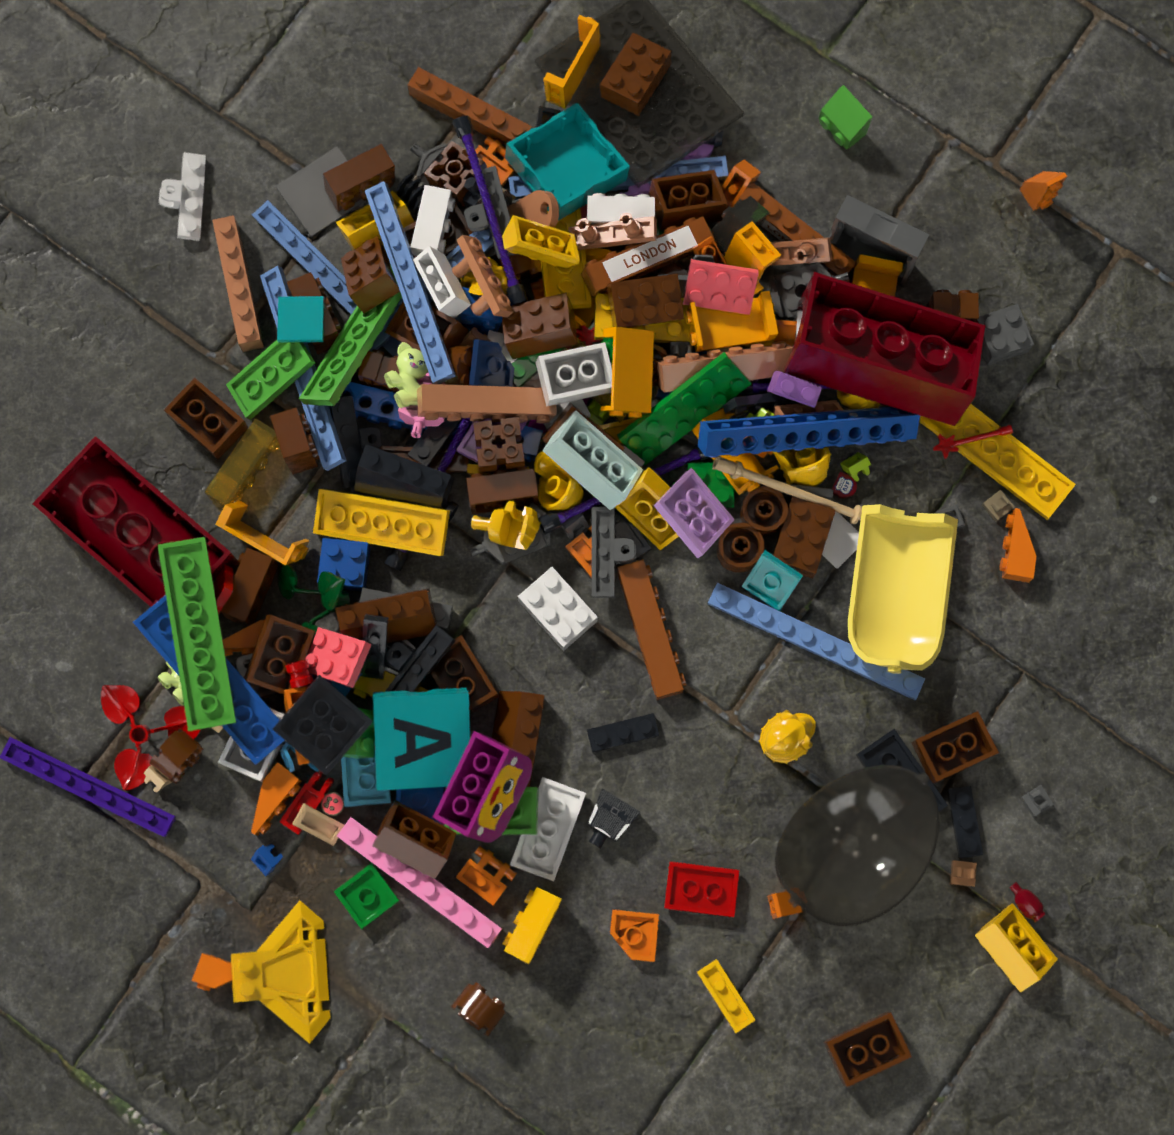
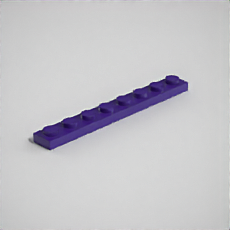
[0,737,176,838]

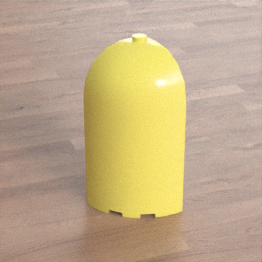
[848,504,958,674]

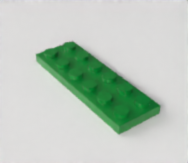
[617,352,751,466]

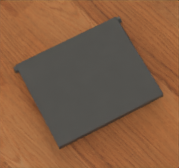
[275,146,368,238]

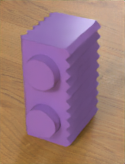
[767,371,822,408]

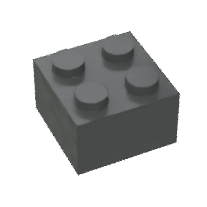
[976,304,1034,365]

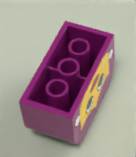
[433,731,532,843]

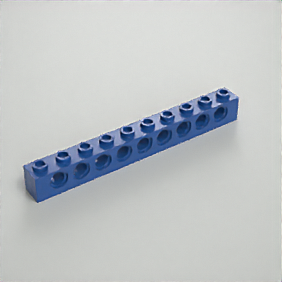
[328,382,543,462]
[698,406,920,458]

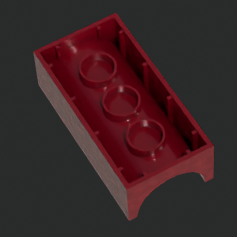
[784,272,985,426]
[32,436,238,607]

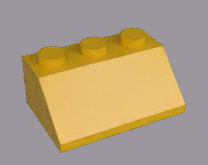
[336,191,414,251]
[502,215,580,268]
[615,467,679,550]
[502,887,562,964]
[975,903,1058,992]

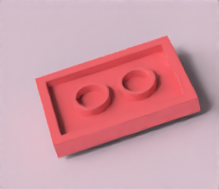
[683,259,759,315]
[305,627,371,688]

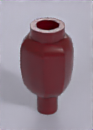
[1009,882,1046,922]

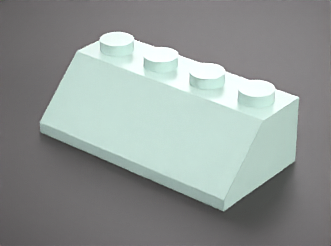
[543,411,643,510]

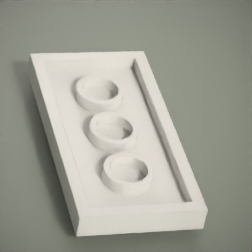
[510,777,586,881]

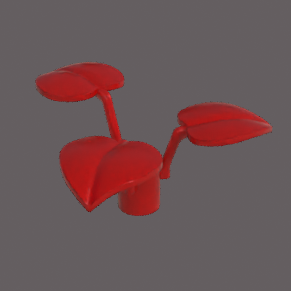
[101,685,201,791]

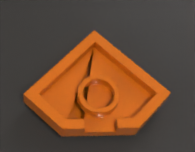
[610,910,659,962]

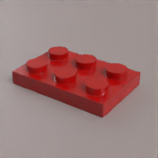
[664,861,739,917]

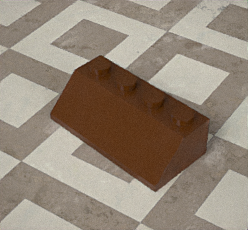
[336,588,437,644]
[492,691,545,787]

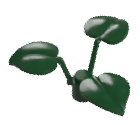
[277,562,349,653]

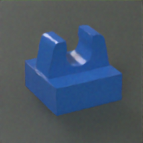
[251,844,283,876]

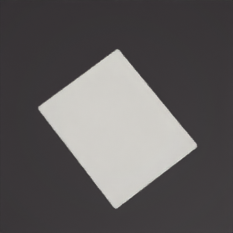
[822,512,859,569]

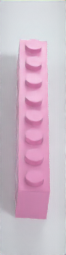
[337,817,503,948]

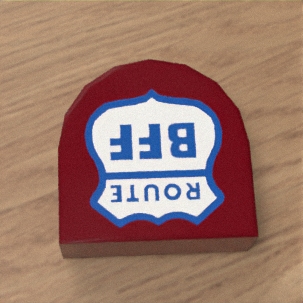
[832,472,857,499]

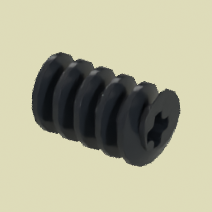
[396,172,425,216]

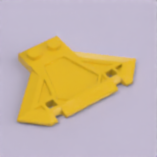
[231,900,330,1044]

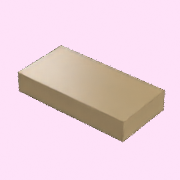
[292,803,344,846]

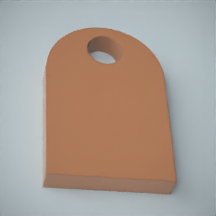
[508,190,559,228]

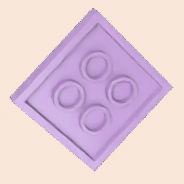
[654,468,735,558]

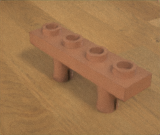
[568,213,657,250]
[452,235,513,317]
[770,238,833,266]

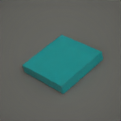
[277,296,325,342]
[741,550,803,611]

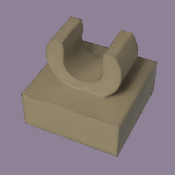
[982,490,1015,522]

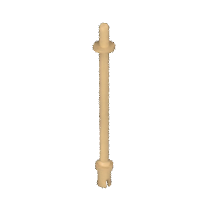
[712,456,862,524]

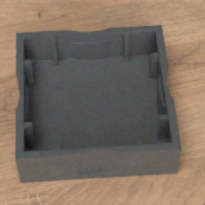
[829,195,929,287]

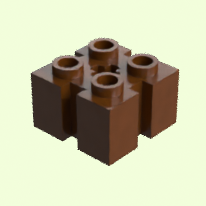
[424,141,487,208]
[926,289,979,322]
[358,349,399,393]
[473,417,525,473]

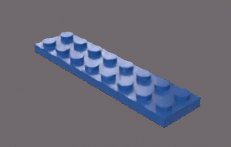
[133,595,285,765]

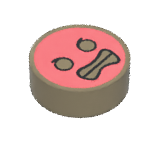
[321,792,345,816]

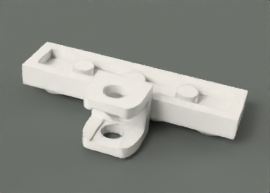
[159,152,206,241]

